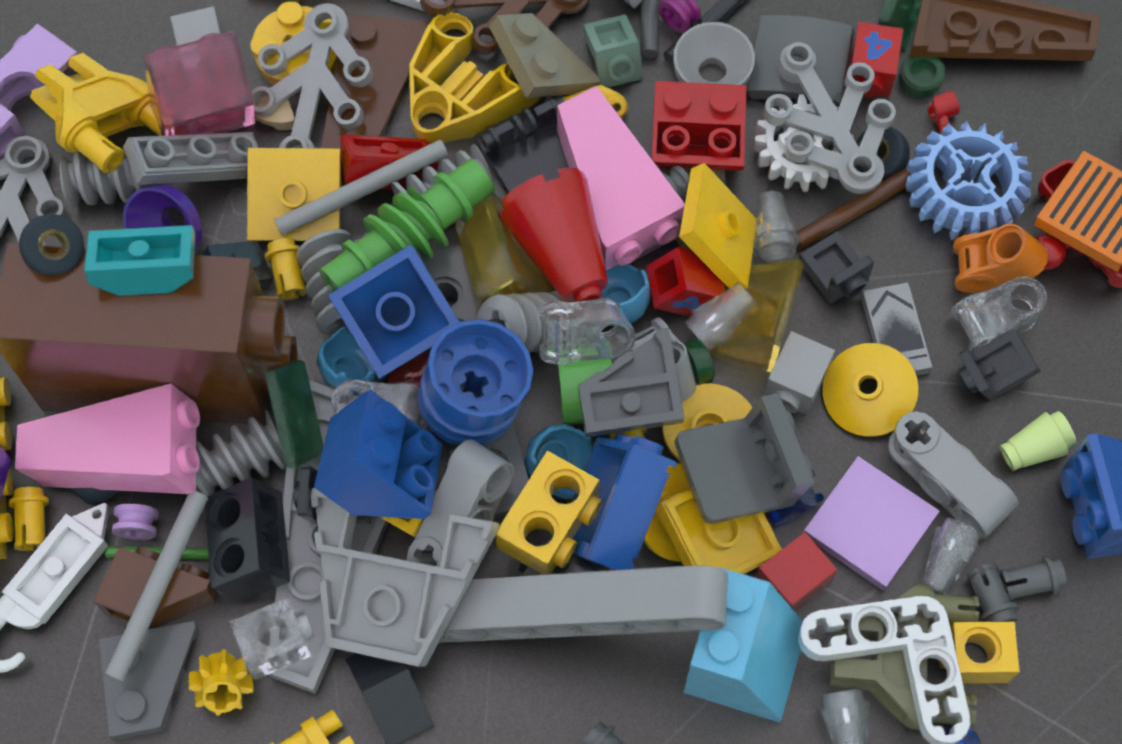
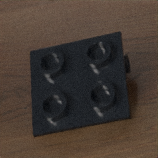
[474,96,569,192]

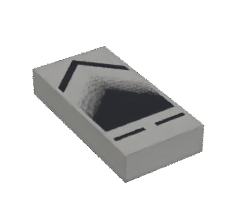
[861,283,932,376]

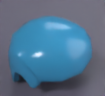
[583,264,651,327]
[316,326,386,394]
[524,424,593,500]

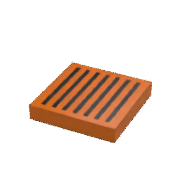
[1034,150,1122,272]

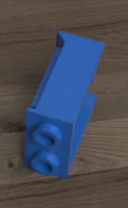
[571,433,677,570]

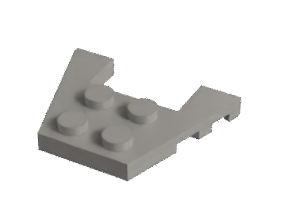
[311,488,499,667]

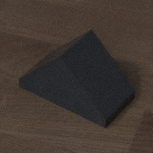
[346,653,435,744]

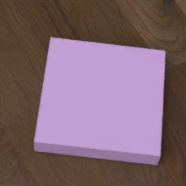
[803,456,940,591]

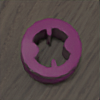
[657,0,701,33]

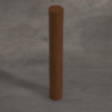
[791,169,911,251]

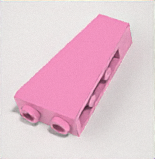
[557,86,685,271]
[15,384,200,494]

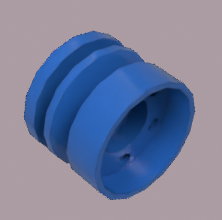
[417,319,533,446]

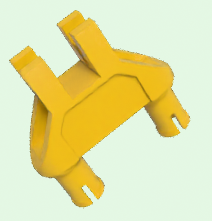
[30,53,189,174]

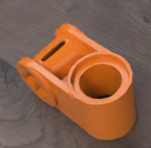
[953,224,1048,293]

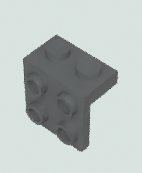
[674,393,814,524]

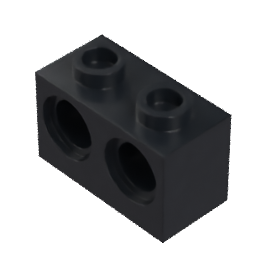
[205,478,290,601]

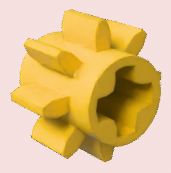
[189,649,253,716]

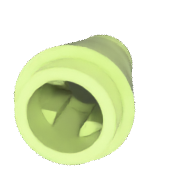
[999,411,1077,471]

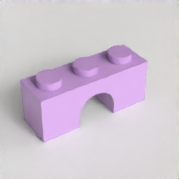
[0,23,80,160]

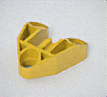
[409,12,540,144]

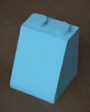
[683,567,803,723]

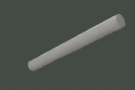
[274,139,449,236]
[104,491,208,683]

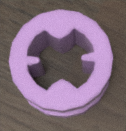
[111,504,159,540]

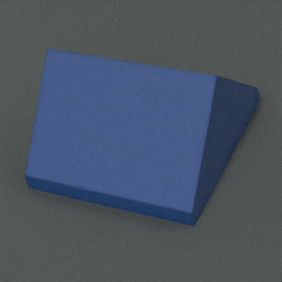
[328,244,459,379]

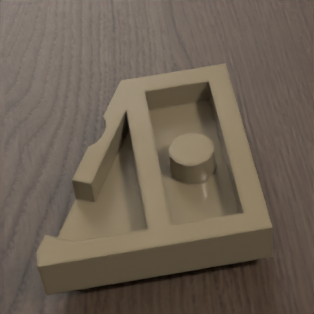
[489,13,601,98]

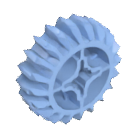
[905,121,1032,241]

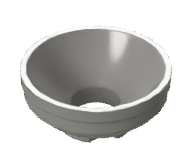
[673,22,755,85]

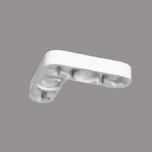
[798,596,970,744]

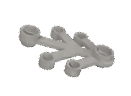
[248,3,373,148]
[764,42,896,194]
[0,136,67,246]

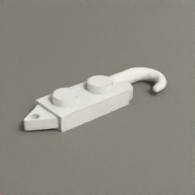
[0,503,109,673]

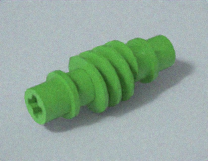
[319,158,495,292]

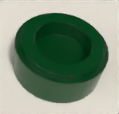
[898,55,945,98]
[683,339,715,386]

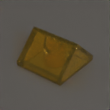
[705,259,804,372]

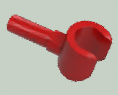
[927,91,960,135]

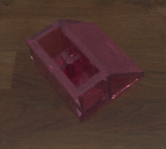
[143,30,255,136]

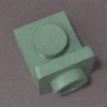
[583,14,643,87]

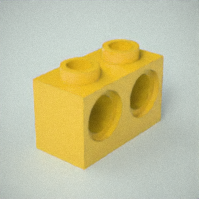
[495,451,603,575]

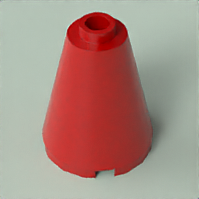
[498,168,608,307]

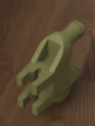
[829,584,979,730]

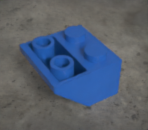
[314,389,443,519]
[1060,434,1122,559]

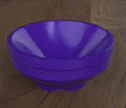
[123,184,202,254]

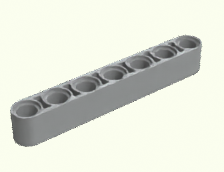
[439,566,728,643]

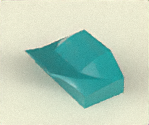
[84,225,195,296]

